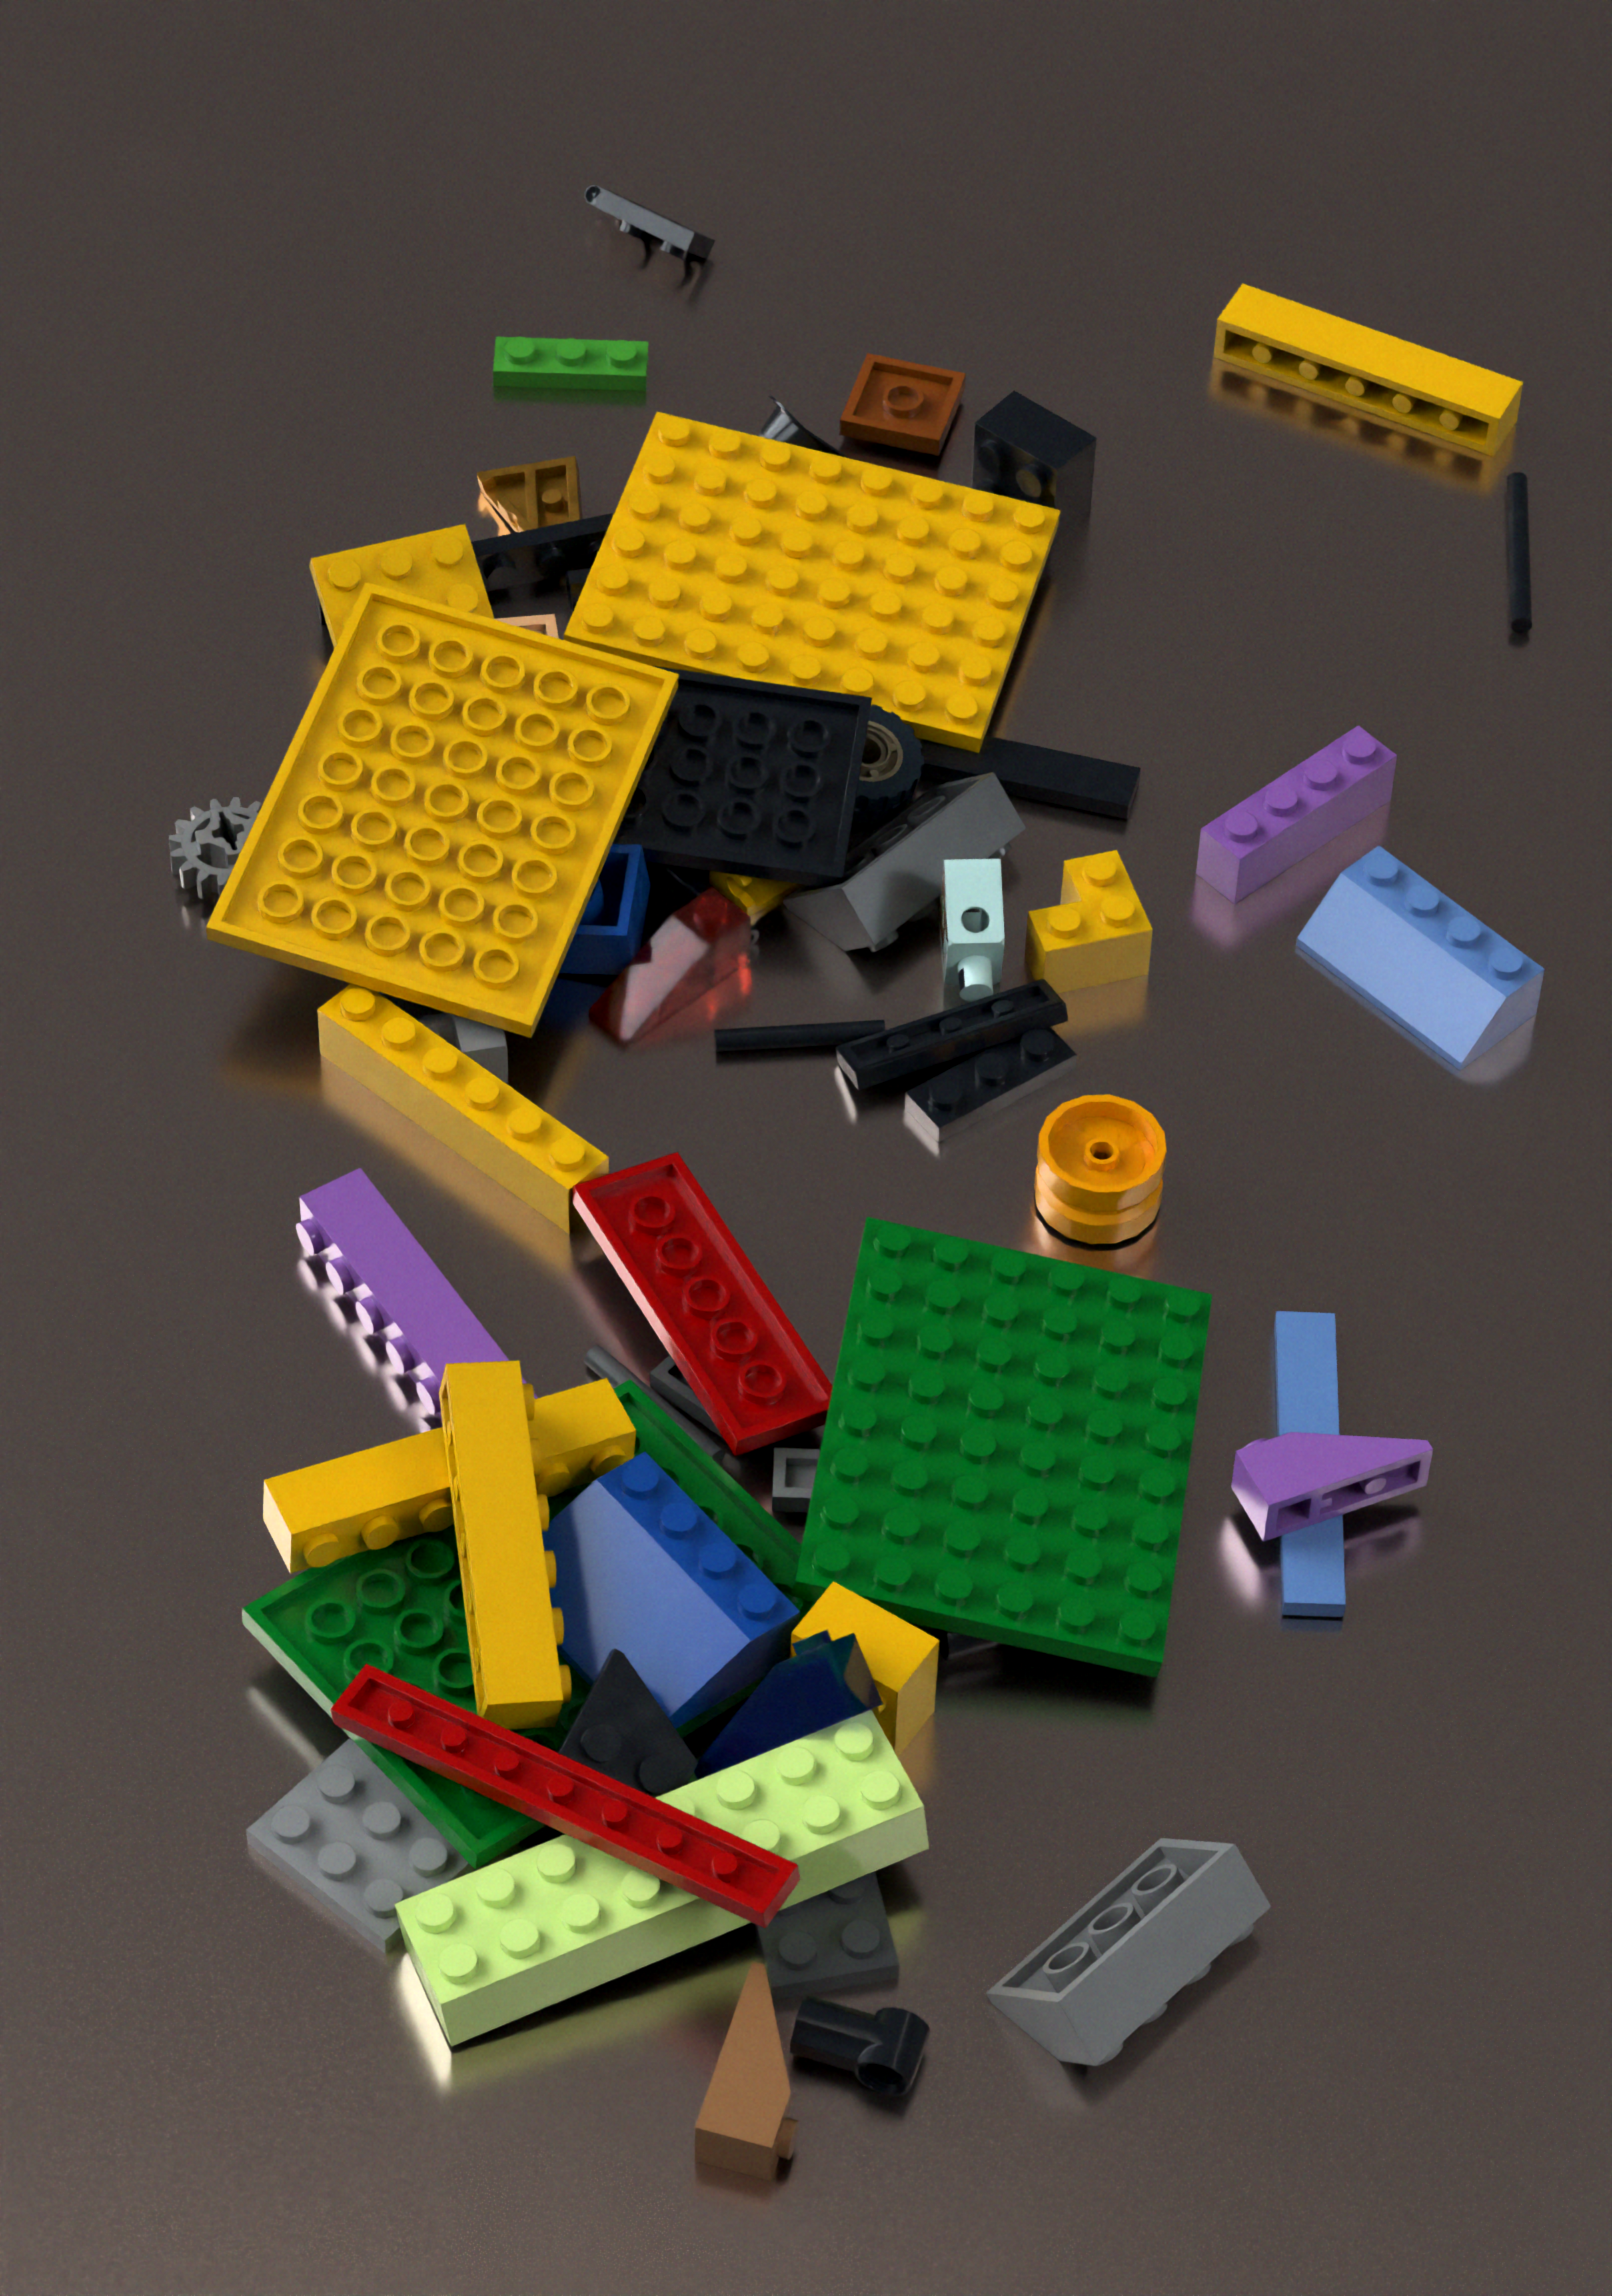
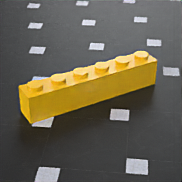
[1213,283,1523,457]
[317,983,609,1235]
[439,1360,571,1730]
[263,1378,636,1574]

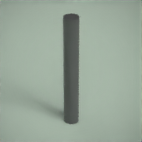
[584,1345,725,1464]

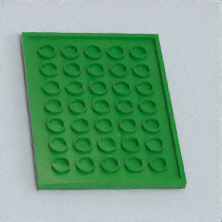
[791,1217,1212,1678]
[242,1379,816,1870]

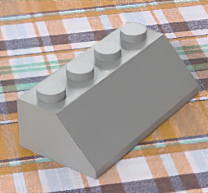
[986,1838,1271,2066]

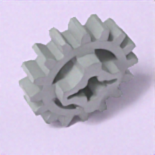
[169,797,261,899]

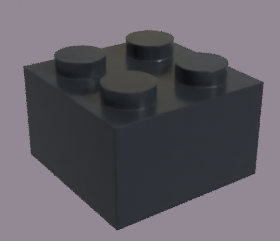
[971,391,1097,547]

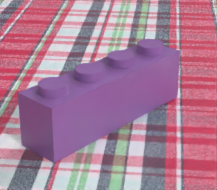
[1196,725,1397,905]

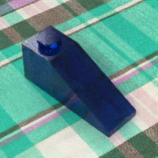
[694,1629,883,1780]

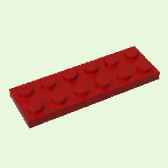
[571,1152,832,1456]

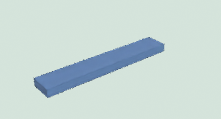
[1274,1311,1346,1617]

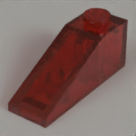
[588,887,751,1049]

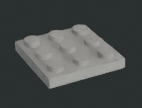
[246,1738,480,1954]

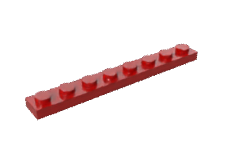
[330,1663,800,1929]

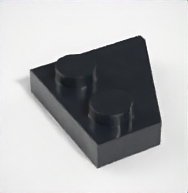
[556,1648,698,1798]

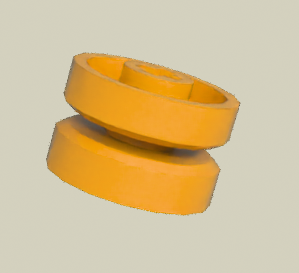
[1034,1094,1167,1244]

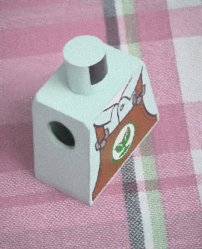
[939,859,1005,1002]

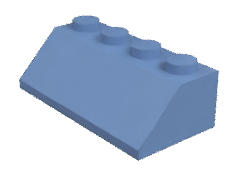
[1296,846,1545,1071]

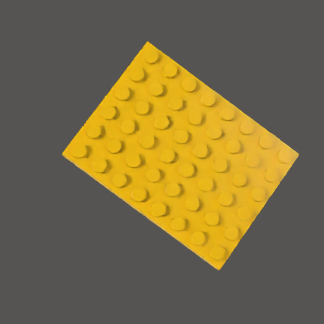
[563,412,1061,753]
[206,582,679,1038]

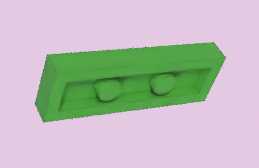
[493,337,648,391]

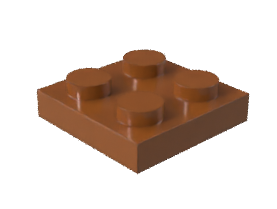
[839,353,966,456]

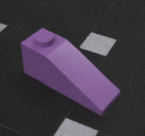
[1231,1432,1433,1542]

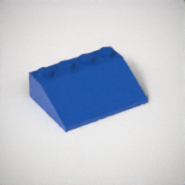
[542,1452,800,1729]

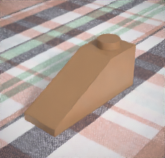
[694,1961,799,2181]

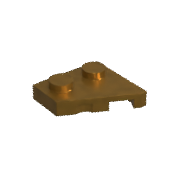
[477,456,583,533]

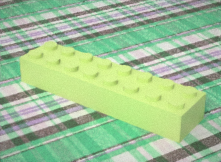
[394,1710,929,2047]

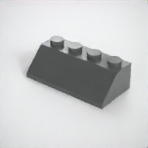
[782,772,1026,952]

